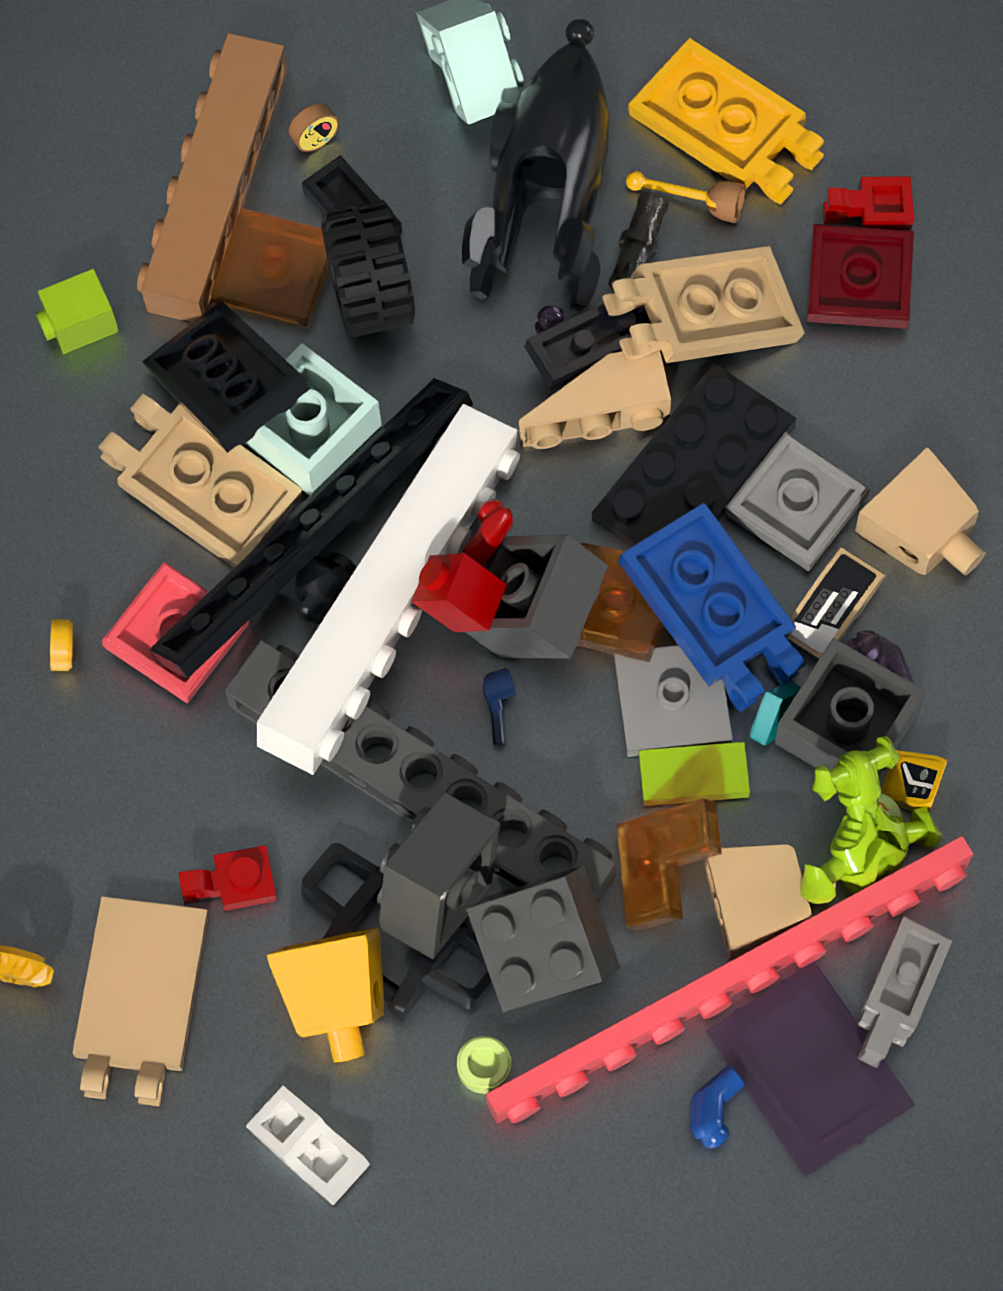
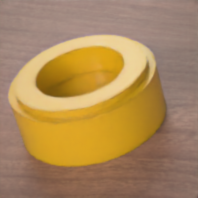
[50,619,74,671]

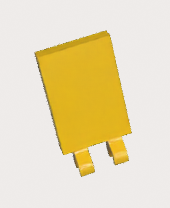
[628,38,824,205]

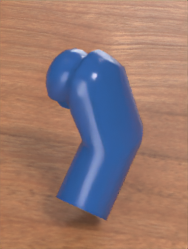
[690,1065,745,1148]

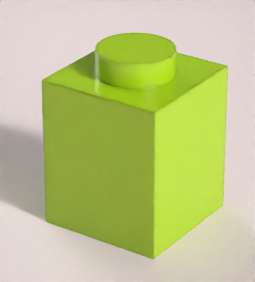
[35,268,119,355]

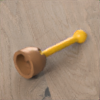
[626,171,746,223]

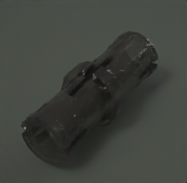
[608,193,669,290]

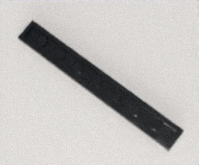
[149,378,473,679]

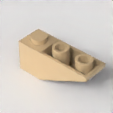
[518,350,671,449]

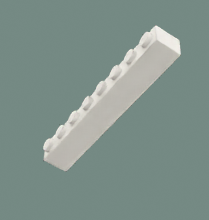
[257,404,520,775]

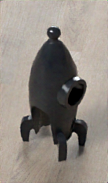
[462,19,610,312]

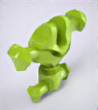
[800,736,943,904]

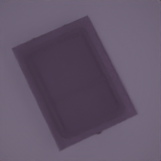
[706,961,915,1178]

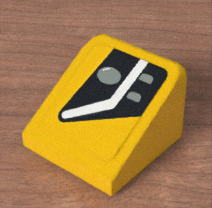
[881,750,948,813]

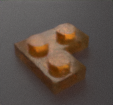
[617,798,722,931]

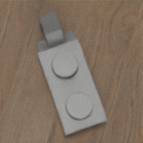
[857,916,953,1068]

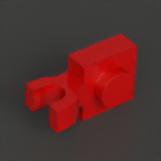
[822,176,914,230]
[178,845,276,911]

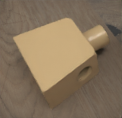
[855,447,986,576]
[704,844,837,961]

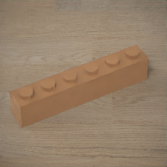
[137,33,288,323]

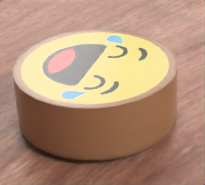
[288,103,339,152]

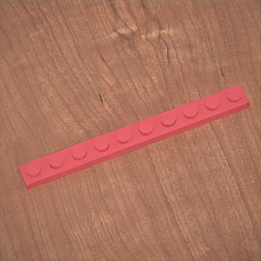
[486,836,973,1124]

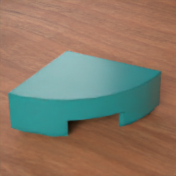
[750,682,801,746]

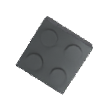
[465,534,608,659]
[774,638,926,777]
[377,793,500,959]
[466,865,620,1013]

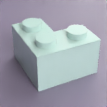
[416,0,524,124]

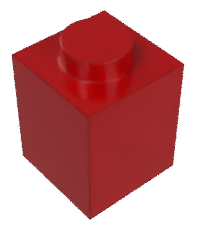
[411,553,507,632]

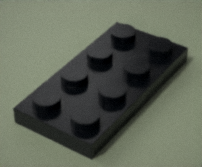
[142,300,310,453]
[592,363,796,547]

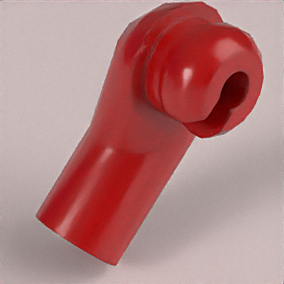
[461,499,513,567]

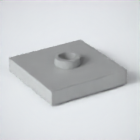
[725,432,870,572]
[614,645,732,757]

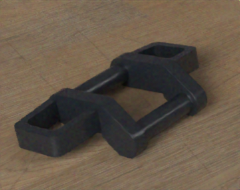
[301,843,493,1020]

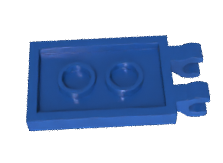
[617,503,806,712]

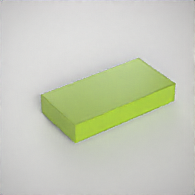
[639,742,750,806]

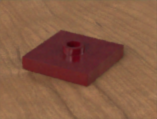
[807,224,914,329]

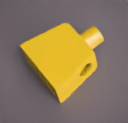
[267,927,385,1062]

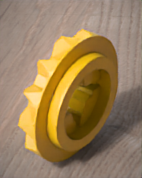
[0,945,54,988]

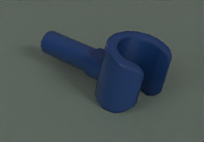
[482,668,516,746]

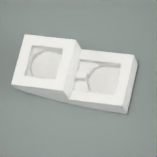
[246,1085,370,1206]

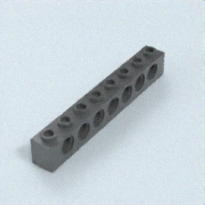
[225,640,616,903]

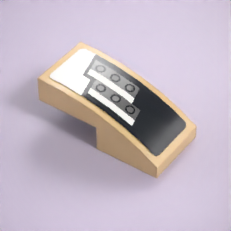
[787,547,886,659]

